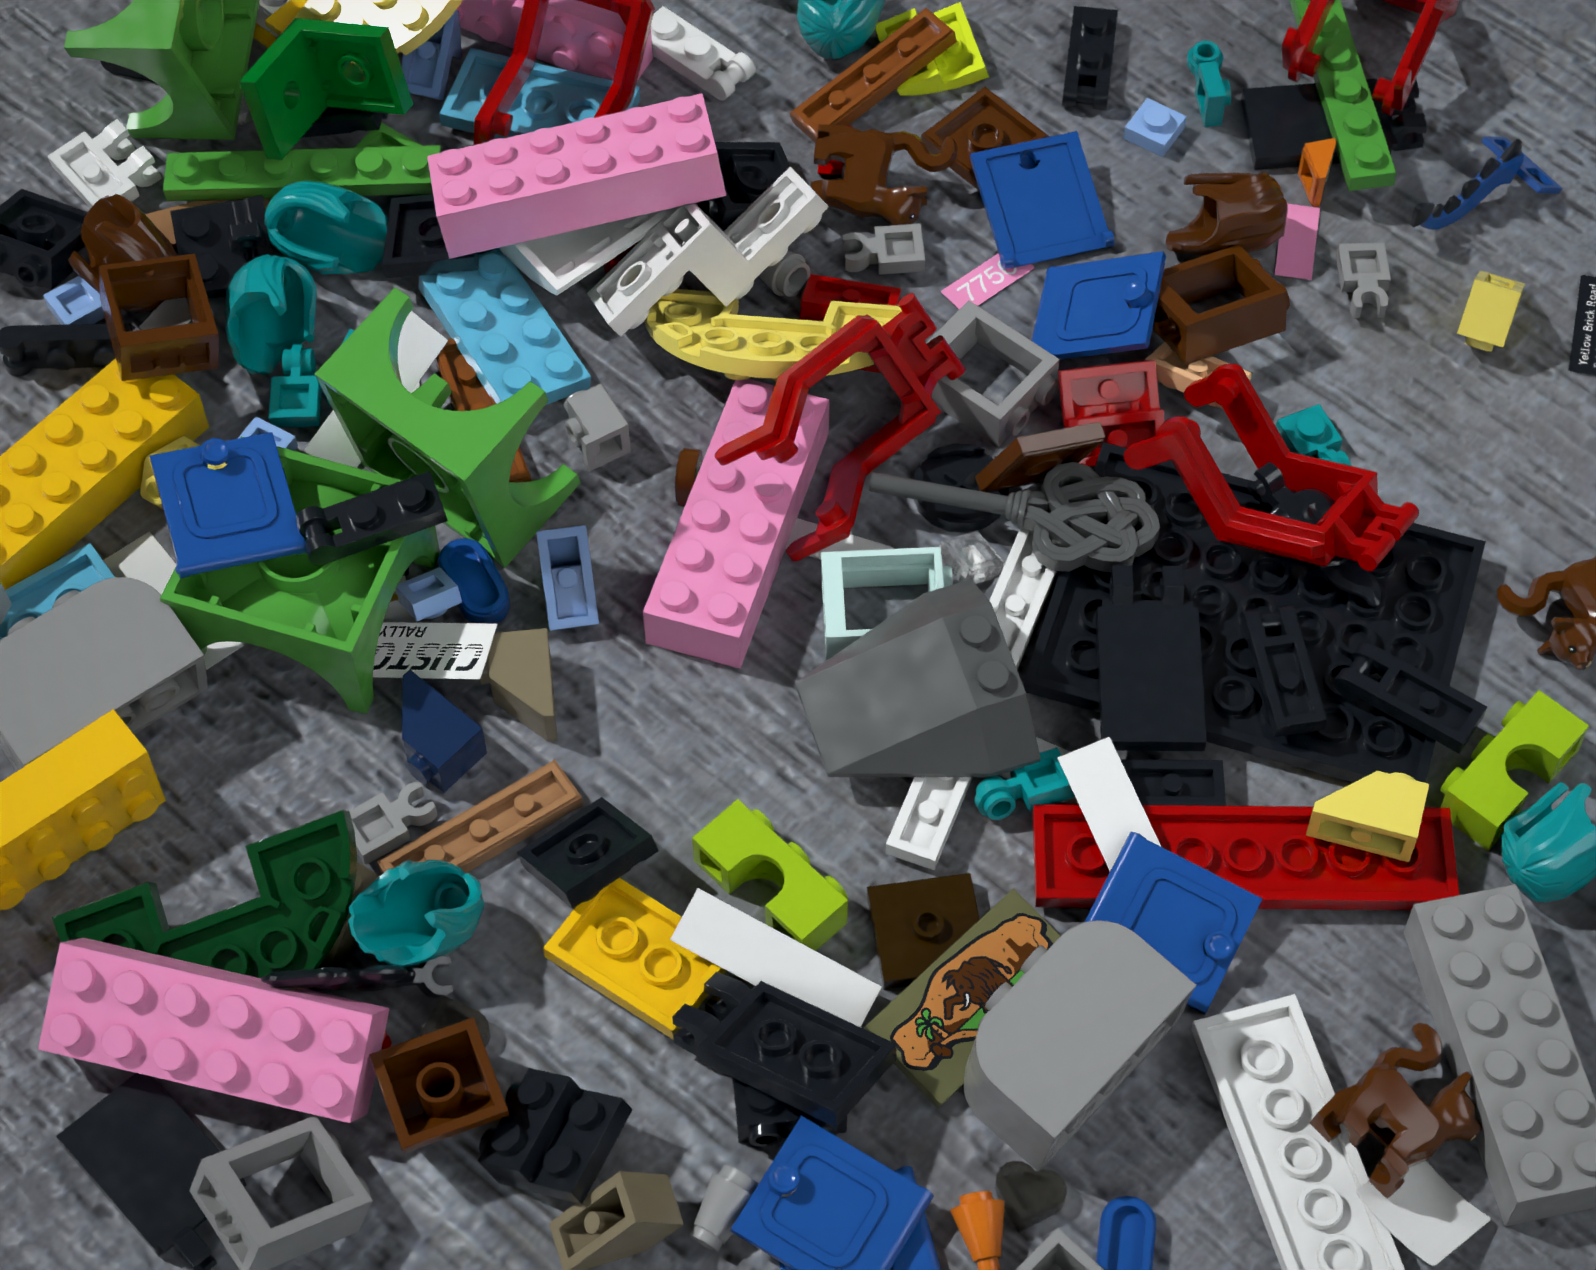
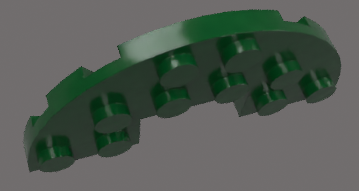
[52,810,357,978]

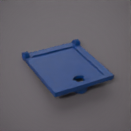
[969,131,1115,270]
[1031,251,1166,360]
[150,432,306,579]
[1085,832,1262,1015]
[730,1116,934,1270]

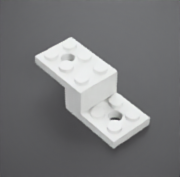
[587,166,829,336]

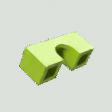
[1440,690,1589,851]
[692,799,848,951]

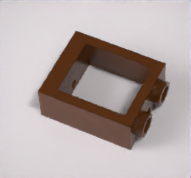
[1152,244,1290,364]
[99,254,219,381]

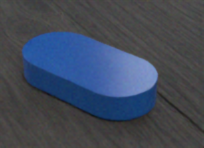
[438,538,510,624]
[1096,1196,1156,1270]

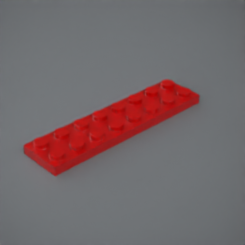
[1032,804,1459,910]

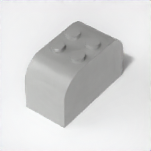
[0,577,208,771]
[963,921,1196,1173]

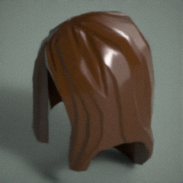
[1165,172,1288,255]
[68,194,177,313]

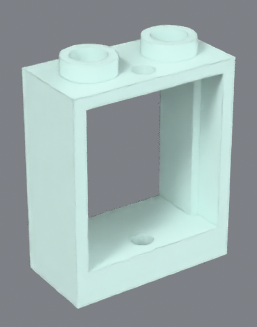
[821,547,953,661]

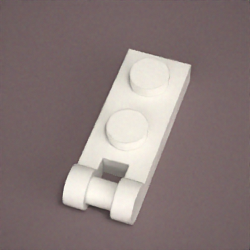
[651,6,756,100]

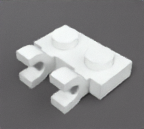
[48,119,162,209]

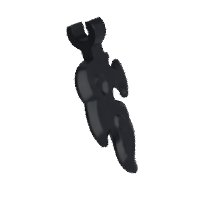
[1247,462,1381,607]
[261,955,453,998]

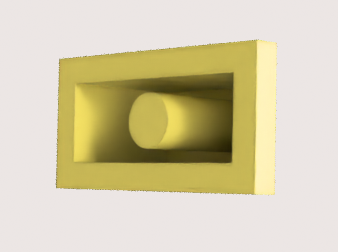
[1457,270,1525,351]
[1306,771,1429,862]

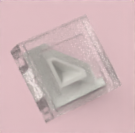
[939,531,1005,584]

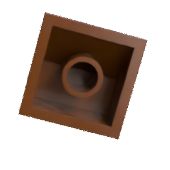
[369,1017,509,1154]

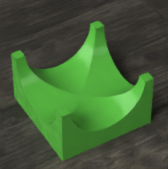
[64,0,260,140]
[315,287,581,568]
[160,436,440,715]

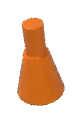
[950,1191,1005,1270]

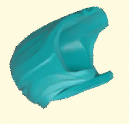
[797,0,886,59]
[264,181,388,275]
[225,254,317,375]
[1502,782,1596,903]
[348,860,484,967]

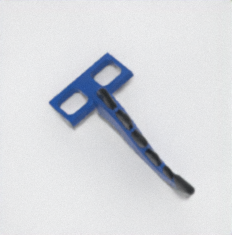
[1411,136,1563,230]

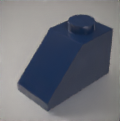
[402,670,487,793]

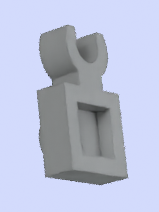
[843,223,925,275]
[1336,242,1391,319]
[349,781,437,865]

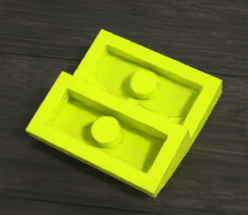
[875,2,989,96]

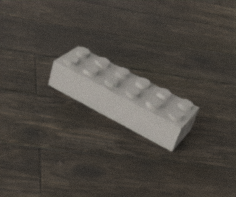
[1403,884,1596,1227]

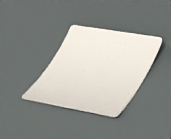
[1356,1161,1491,1266]

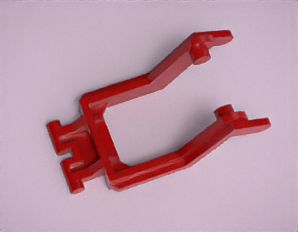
[473,0,655,145]
[1282,0,1459,116]
[714,293,966,561]
[1123,363,1419,571]

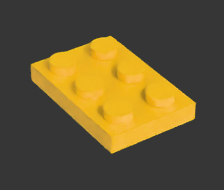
[543,878,727,1040]

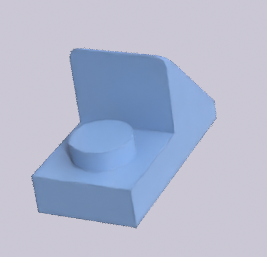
[401,10,462,100]
[536,524,599,630]

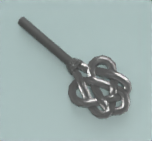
[869,462,1160,572]

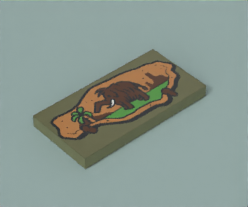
[864,888,1061,1109]

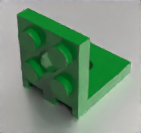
[239,18,413,160]

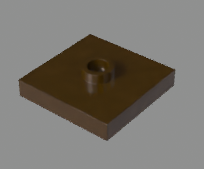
[867,873,980,990]

